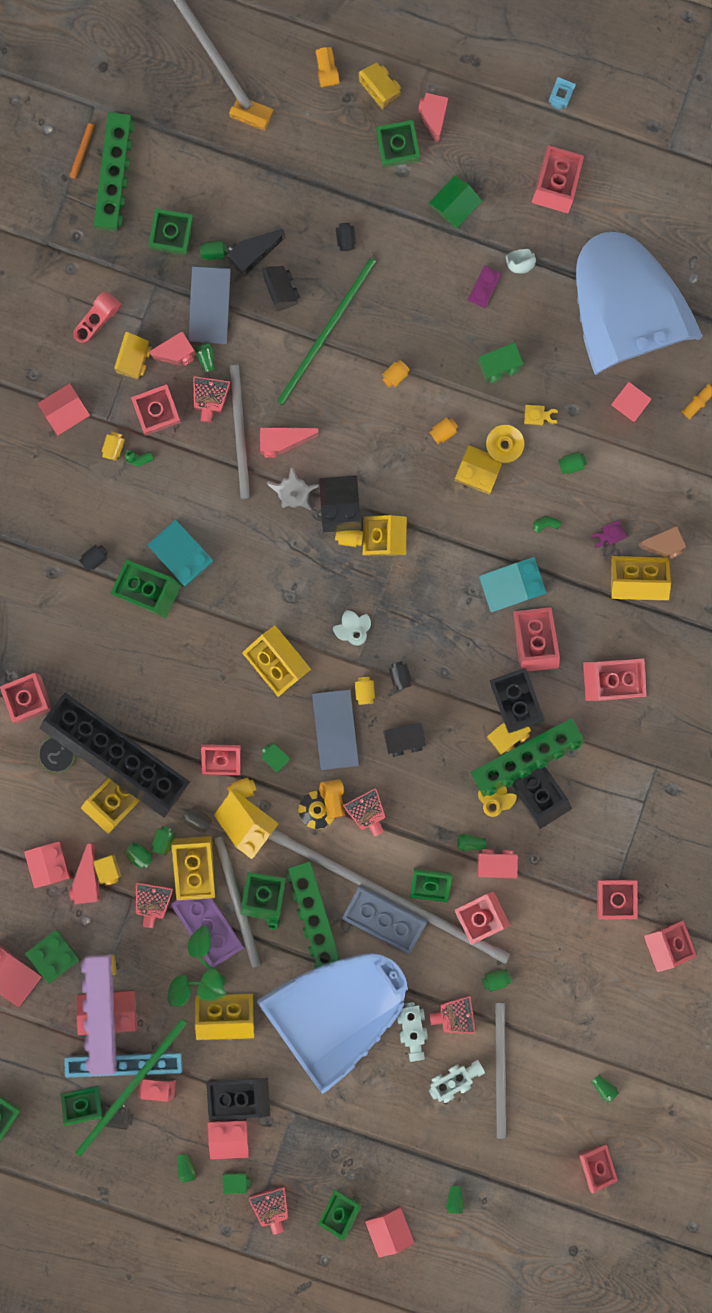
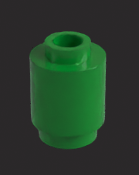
[200,240,228,261]
[558,451,587,475]
[151,826,175,855]
[124,841,153,869]
[482,968,511,992]

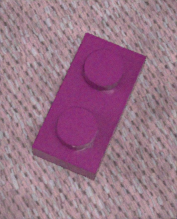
[468,265,501,309]

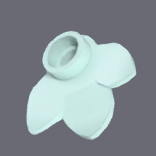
[333,610,371,646]

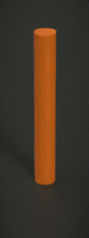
[69,123,95,179]

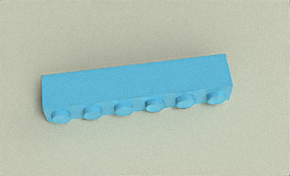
[65,1052,183,1077]

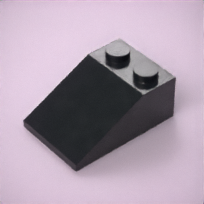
[227,229,286,277]
[261,266,300,312]
[319,475,361,532]
[489,668,545,734]
[383,723,426,757]
[511,767,572,829]
[206,1077,270,1120]

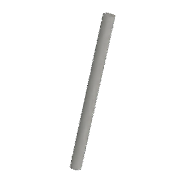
[173,0,252,110]
[230,365,250,499]
[214,836,261,968]
[495,1003,506,1139]

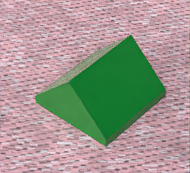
[428,176,482,229]
[410,868,452,903]
[60,1086,104,1126]
[318,1190,361,1241]

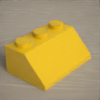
[611,556,671,600]
[242,625,312,697]
[195,994,254,1040]

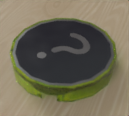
[38,737,76,774]

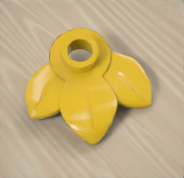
[478,787,517,817]

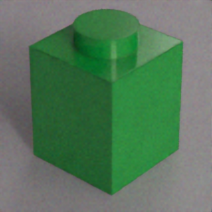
[261,743,291,773]
[223,1172,250,1194]

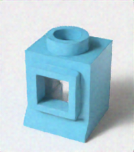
[548,77,575,110]

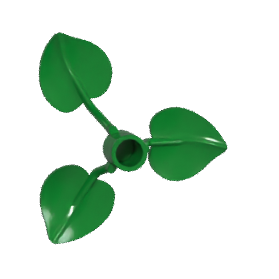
[168,925,226,1007]

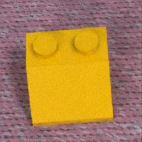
[359,62,401,110]
[114,332,152,380]
[454,445,502,495]
[363,515,407,556]

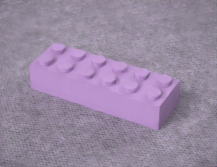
[82,954,117,1075]

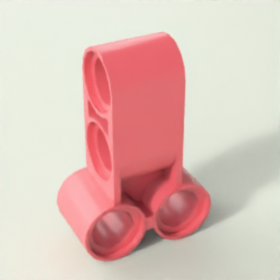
[73,292,122,342]

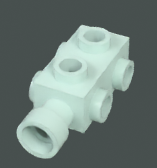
[397,1002,428,1062]
[429,1060,485,1103]

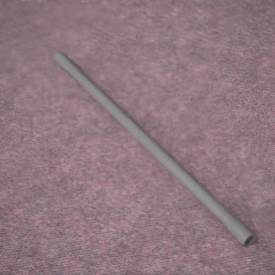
[268,829,510,964]

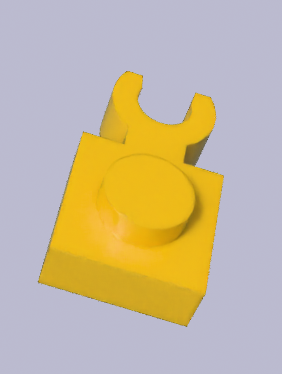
[524,405,558,426]

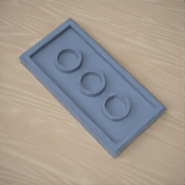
[189,265,231,344]
[312,690,359,770]
[342,885,427,955]

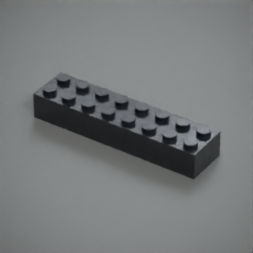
[39,692,190,818]

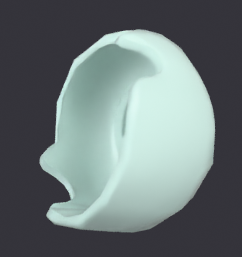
[506,249,536,274]

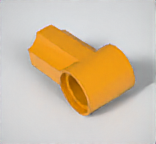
[316,47,340,87]
[319,779,345,819]

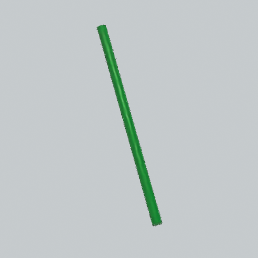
[276,258,376,406]
[75,1018,188,1157]

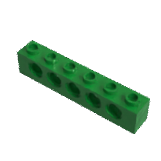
[94,112,135,231]
[470,718,585,797]
[286,861,340,969]

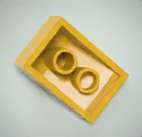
[81,778,140,834]
[214,789,279,859]
[172,836,215,900]

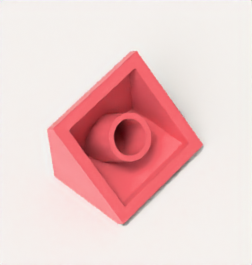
[38,383,90,436]
[201,744,241,775]
[578,1144,618,1193]
[365,1207,415,1257]

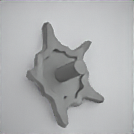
[267,467,319,510]

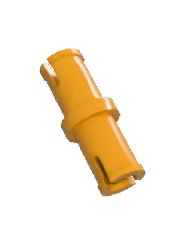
[681,384,712,420]

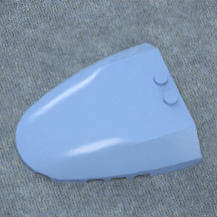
[576,232,703,375]
[257,953,407,1094]

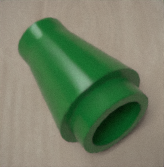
[195,343,215,372]
[457,833,486,852]
[591,1074,619,1104]
[177,1153,197,1183]
[446,1186,465,1214]

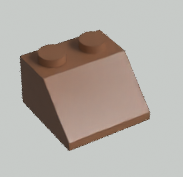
[638,526,686,559]

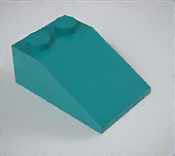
[148,519,214,587]
[479,557,546,612]

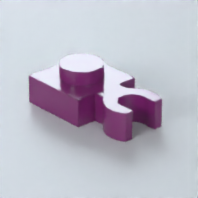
[591,520,627,548]

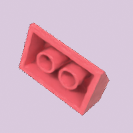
[77,991,137,1035]

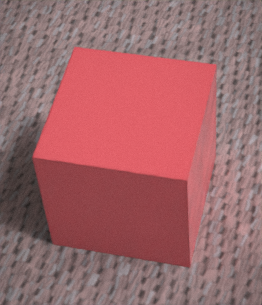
[611,382,651,422]

